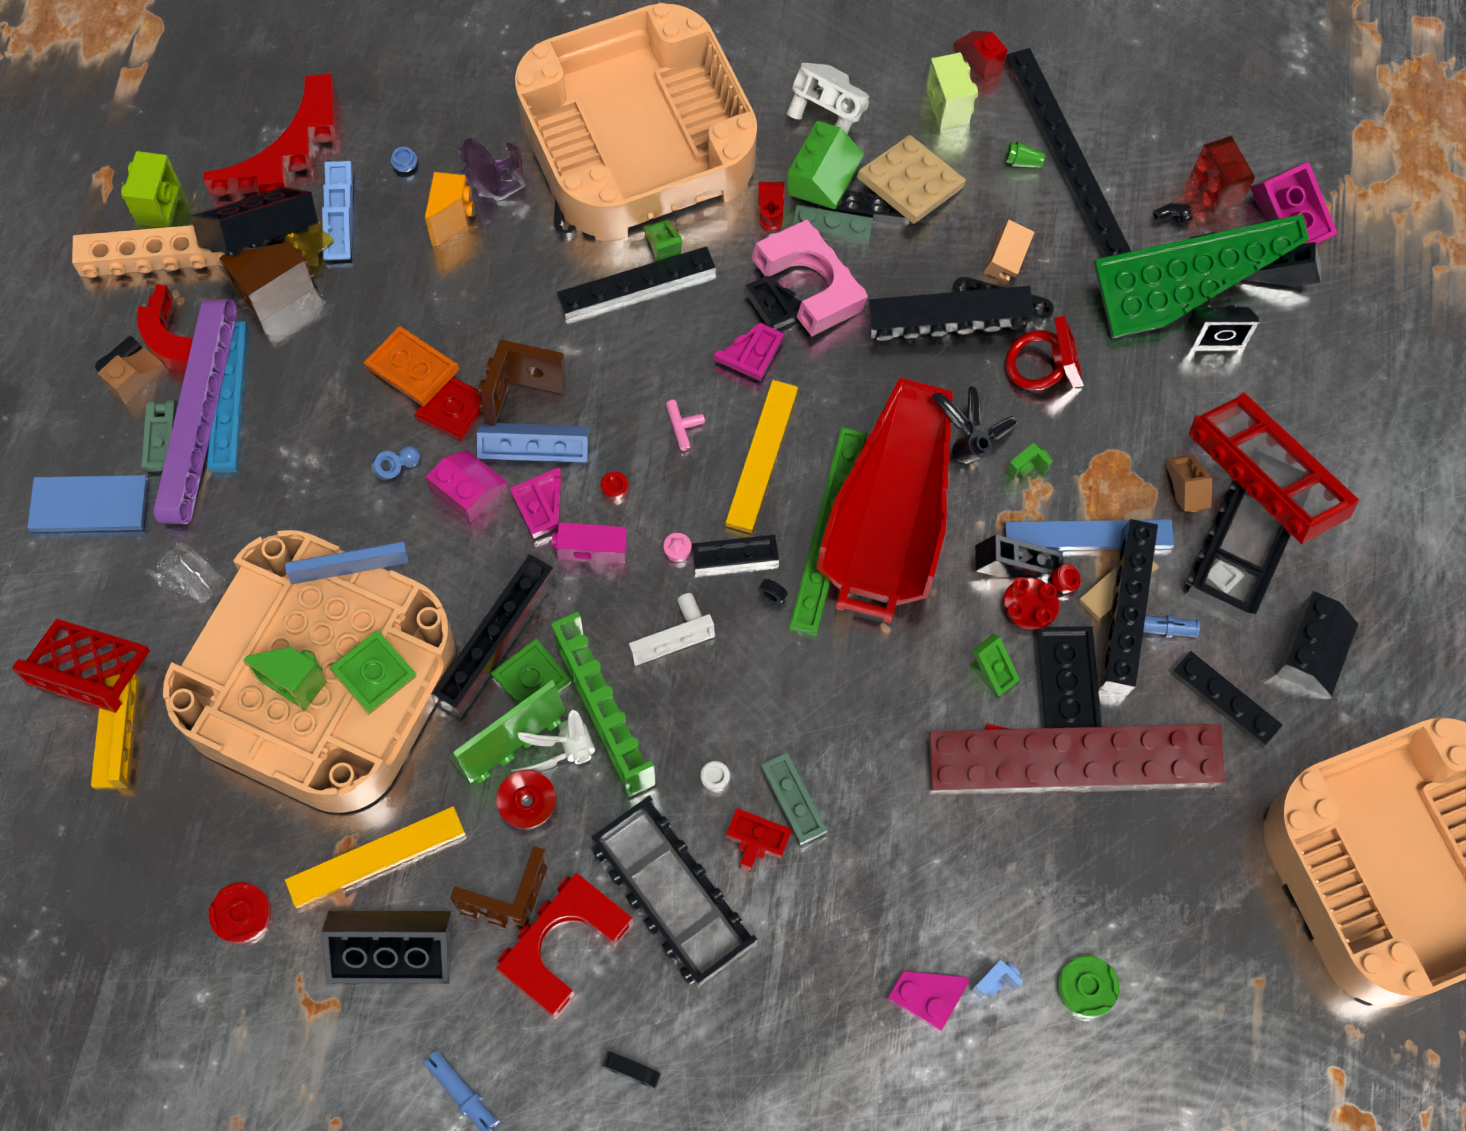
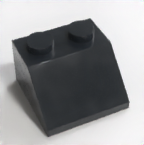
[1189,305,1260,348]

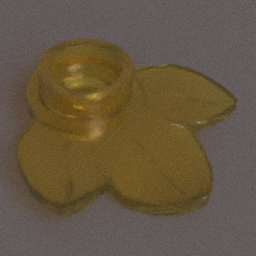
[283,219,334,267]

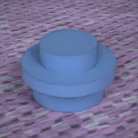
[391,147,417,172]

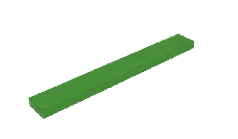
[789,427,868,636]

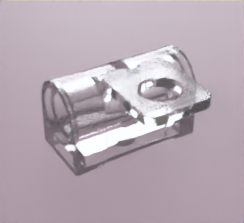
[145,540,225,604]

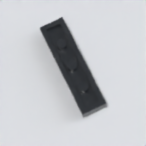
[1171,651,1283,748]

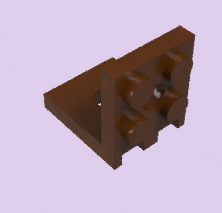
[478,339,566,426]
[450,846,549,930]

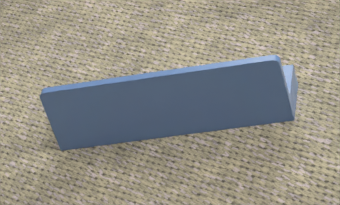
[477,423,590,463]

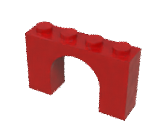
[496,872,633,1019]

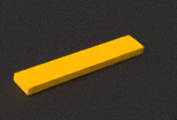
[725,380,798,534]
[285,806,466,909]

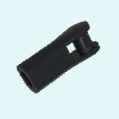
[95,335,142,372]

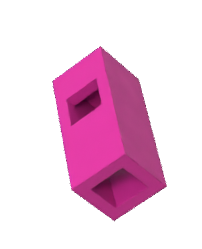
[552,522,627,564]

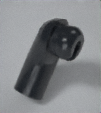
[1152,203,1193,223]

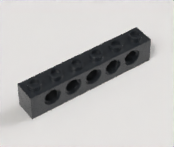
[1099,519,1158,695]

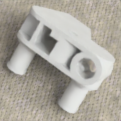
[786,63,869,135]

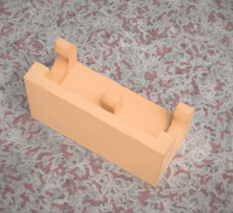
[983,220,1034,282]

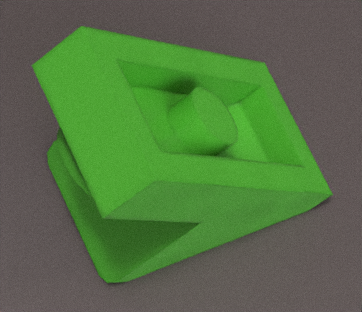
[643,220,682,262]
[970,634,1020,697]

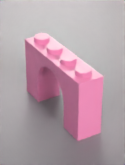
[751,220,868,336]

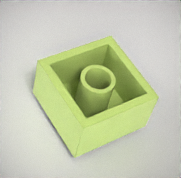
[926,52,978,131]

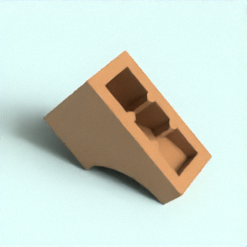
[97,347,165,404]
[1166,454,1212,512]

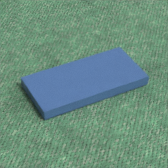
[27,475,148,532]

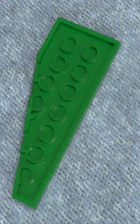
[1093,214,1309,339]

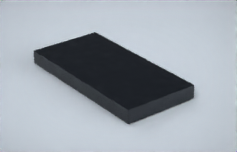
[1034,626,1102,728]

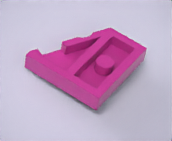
[714,323,784,381]
[510,467,561,539]
[887,971,970,1032]

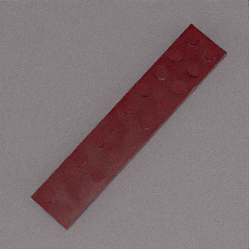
[929,724,1225,791]

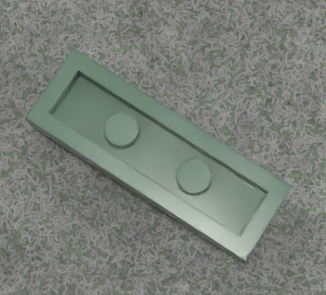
[792,205,873,246]
[761,752,827,845]

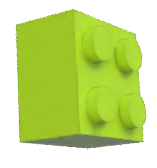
[121,151,181,228]

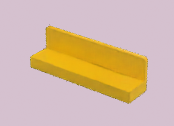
[91,672,139,789]

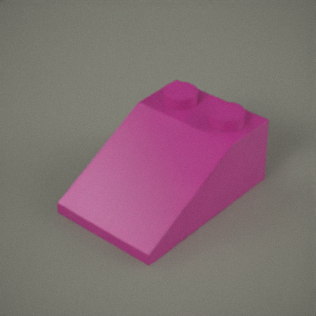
[1250,161,1338,244]

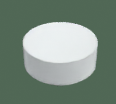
[700,761,730,792]

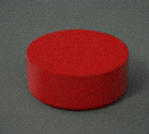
[600,471,629,501]
[1052,564,1081,594]

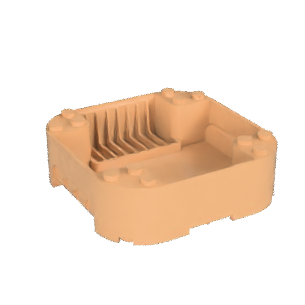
[515,3,757,241]
[163,530,456,813]
[1263,718,1466,1007]

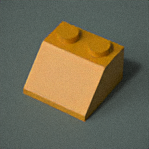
[425,172,475,246]

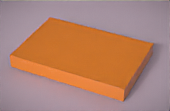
[363,326,460,407]

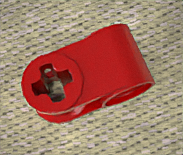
[758,182,785,232]

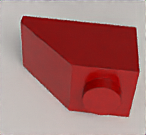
[954,31,1008,79]

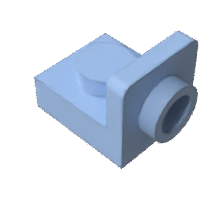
[972,960,1023,999]

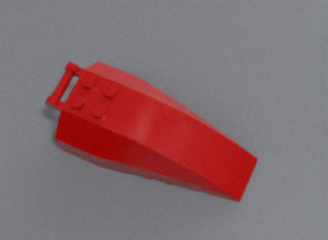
[816,378,953,624]

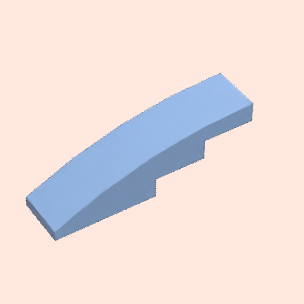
[322,161,353,261]

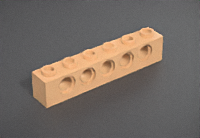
[72,225,225,277]

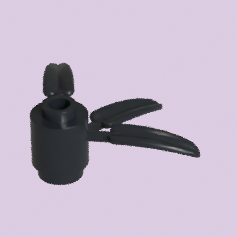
[933,386,1017,464]

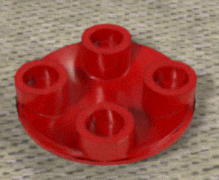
[1003,577,1060,629]

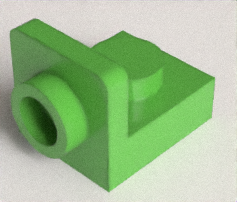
[1005,442,1052,480]

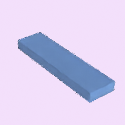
[285,542,409,584]

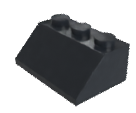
[1276,591,1359,698]

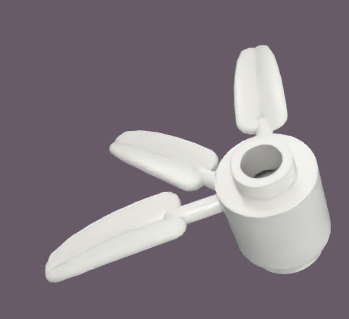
[510,710,595,773]

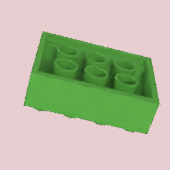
[448,680,566,785]

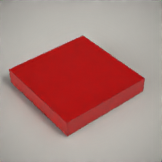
[414,377,482,442]

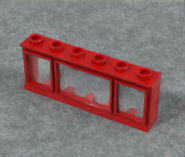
[1188,392,1359,545]

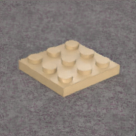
[857,135,966,224]

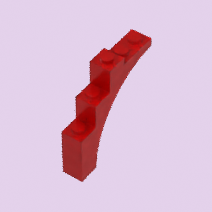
[203,74,338,196]

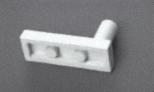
[629,593,715,666]

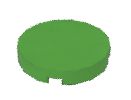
[1058,955,1120,1018]

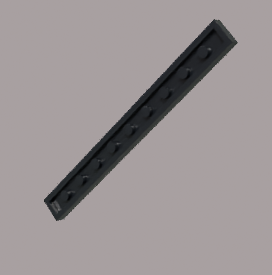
[1005,48,1132,258]

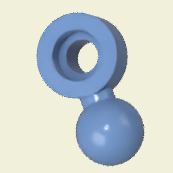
[371,446,420,480]

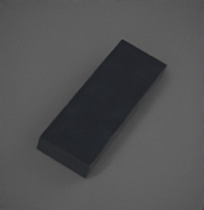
[692,535,779,573]

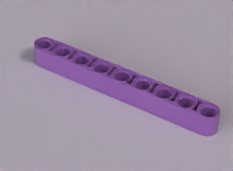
[154,299,237,524]

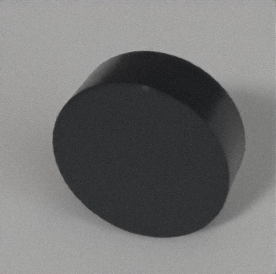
[758,579,788,604]

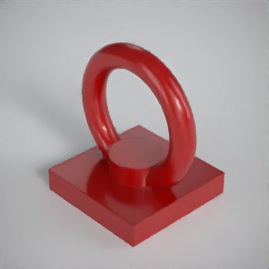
[1005,315,1084,390]

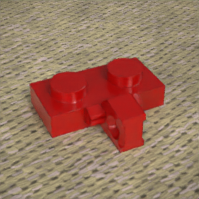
[725,808,792,872]

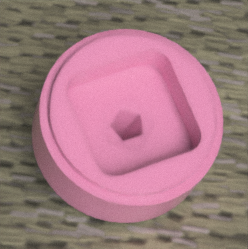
[663,533,692,562]

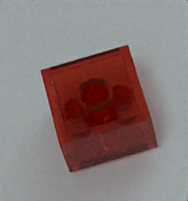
[1191,136,1255,215]

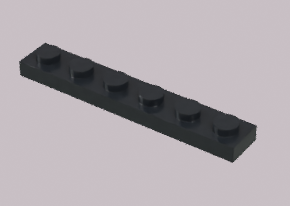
[557,246,716,319]

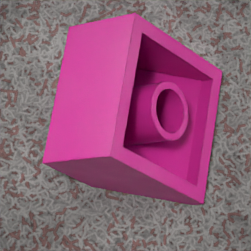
[426,450,508,523]

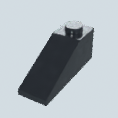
[1244,242,1321,287]
[975,534,1063,580]

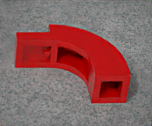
[137,284,193,373]

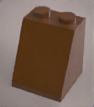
[219,242,314,322]

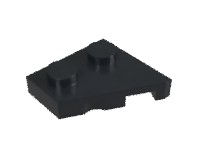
[744,276,801,330]

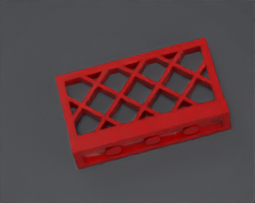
[12,618,150,713]

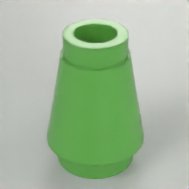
[1005,141,1045,168]

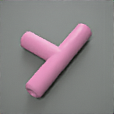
[666,399,705,451]

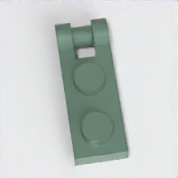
[141,399,178,472]

